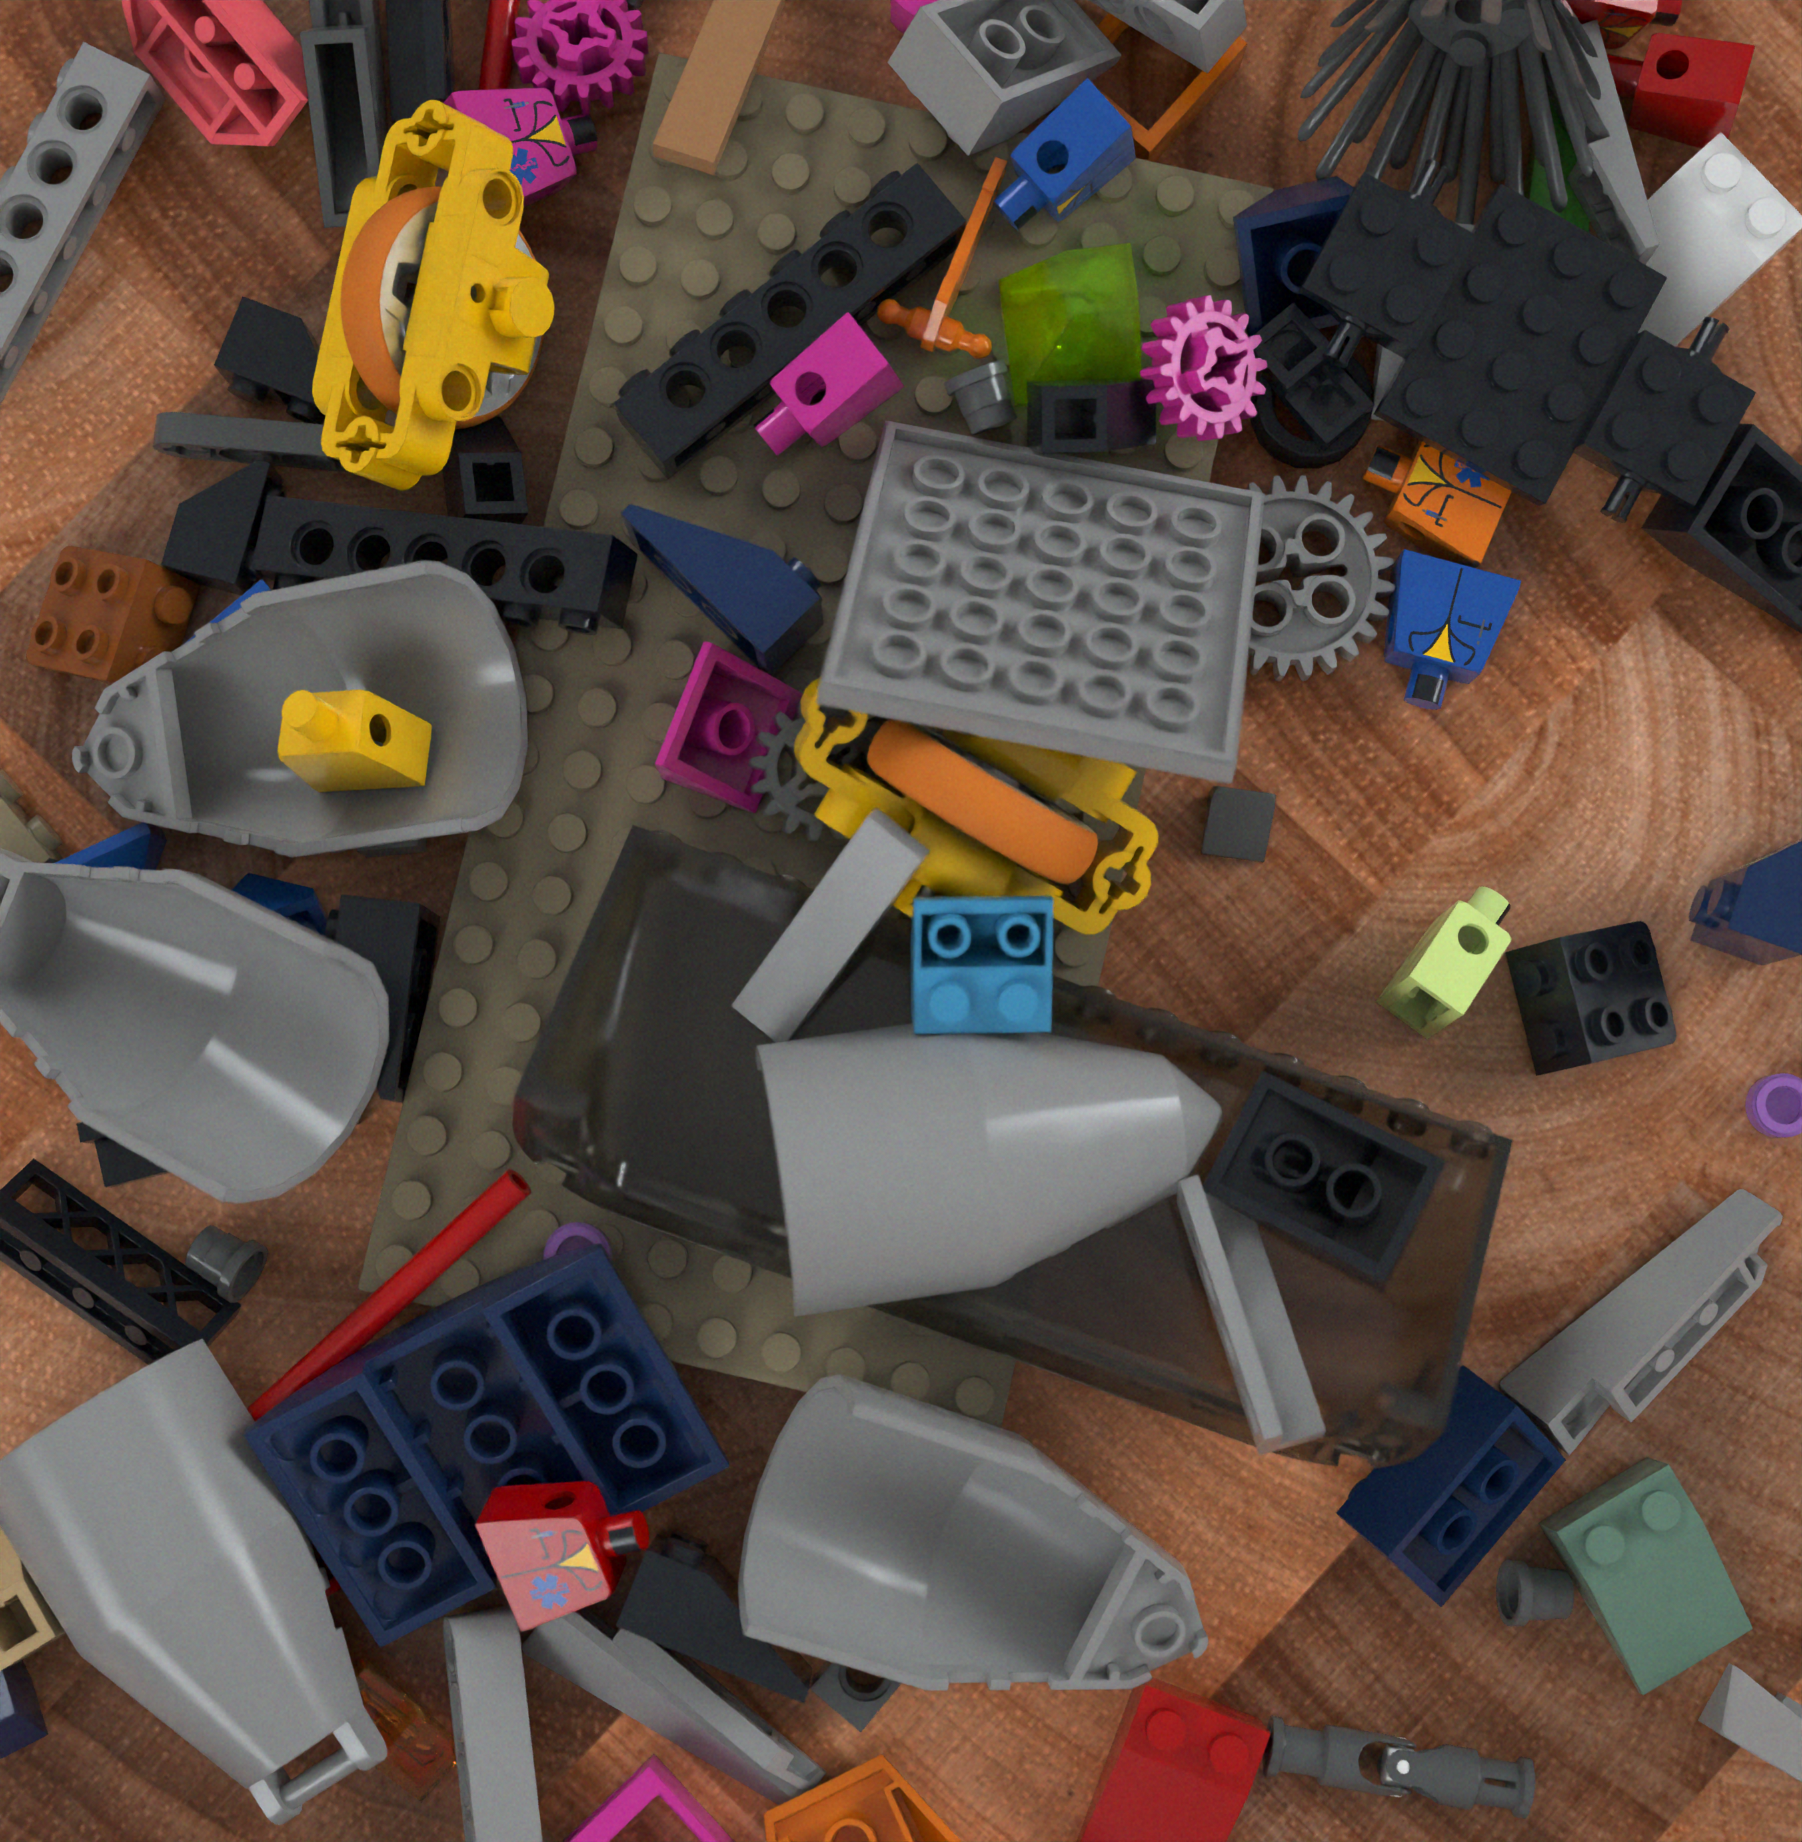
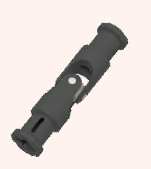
[1262,1715,1535,1819]

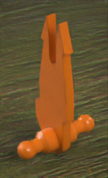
[877,157,1008,359]

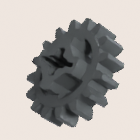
[748,701,888,842]

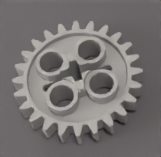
[1246,475,1395,681]

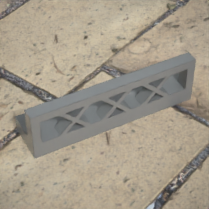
[1176,1175,1326,1455]

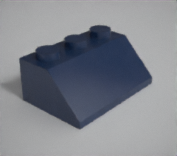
[1336,1365,1566,1607]

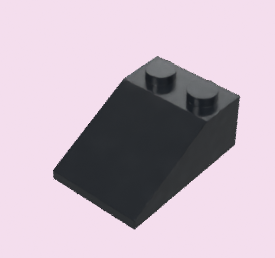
[1641,423,1802,634]
[325,894,440,1104]
[1202,1071,1446,1293]
[616,1530,812,1703]

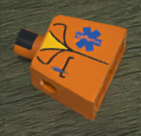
[1362,440,1512,568]

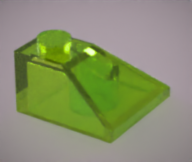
[998,243,1142,407]

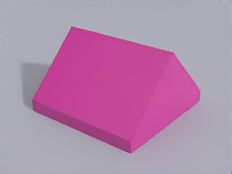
[655,641,803,813]

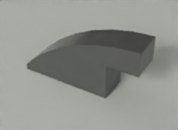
[300,0,388,228]

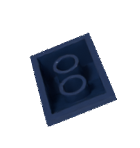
[621,504,824,676]

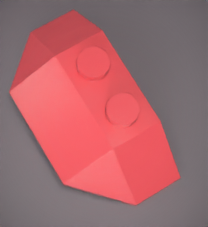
[122,0,308,146]

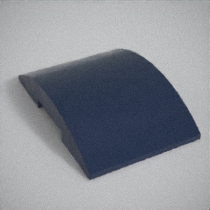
[243,1243,730,1648]

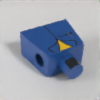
[993,78,1136,231]
[1384,549,1521,710]

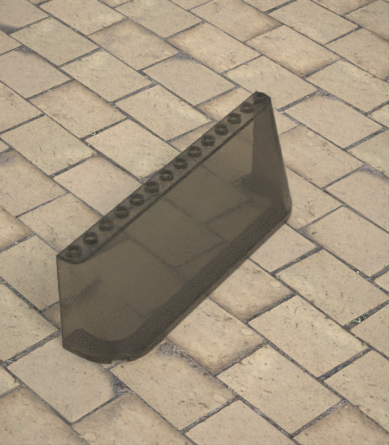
[512,825,1513,1468]

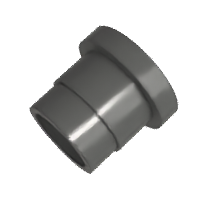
[944,359,1017,435]
[185,1225,268,1303]
[1496,1559,1574,1627]

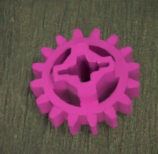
[512,0,649,114]
[1140,296,1267,441]

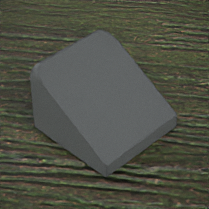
[1201,786,1276,863]

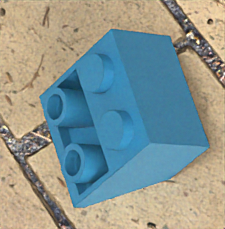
[910,896,1053,1034]

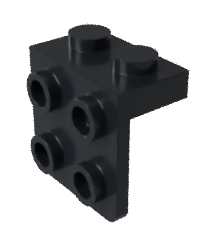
[1505,921,1676,1076]

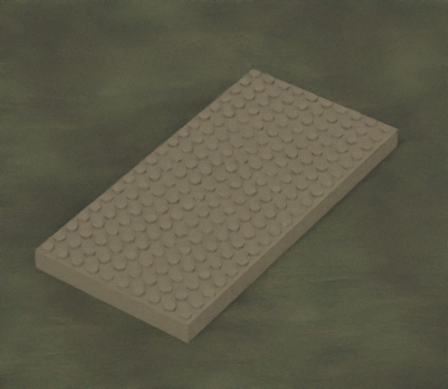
[358,53,1274,1428]

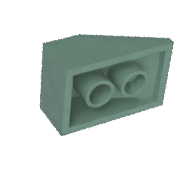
[1538,1457,1753,1695]

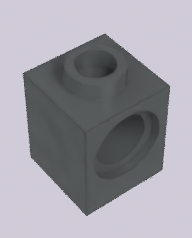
[810,1660,901,1732]

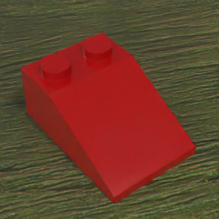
[1076,1677,1271,1842]

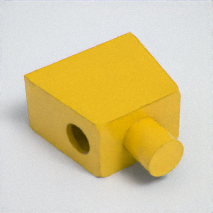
[277,689,432,792]

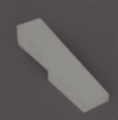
[1541,20,1659,265]
[731,807,930,1043]

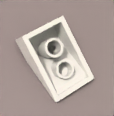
[1637,132,1802,347]

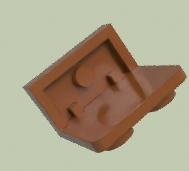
[26,546,201,685]

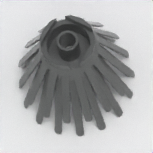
[1298,0,1601,225]

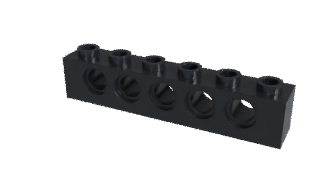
[614,163,967,479]
[251,495,638,635]

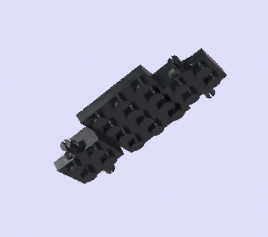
[1298,159,1756,523]

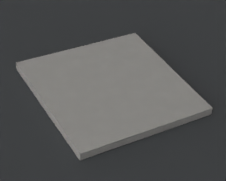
[816,421,1265,784]

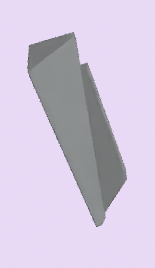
[1500,1189,1783,1455]
[522,1607,826,1805]
[1698,1663,1802,1782]

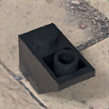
[214,296,325,424]
[1027,378,1156,454]
[442,416,529,524]
[161,460,287,596]

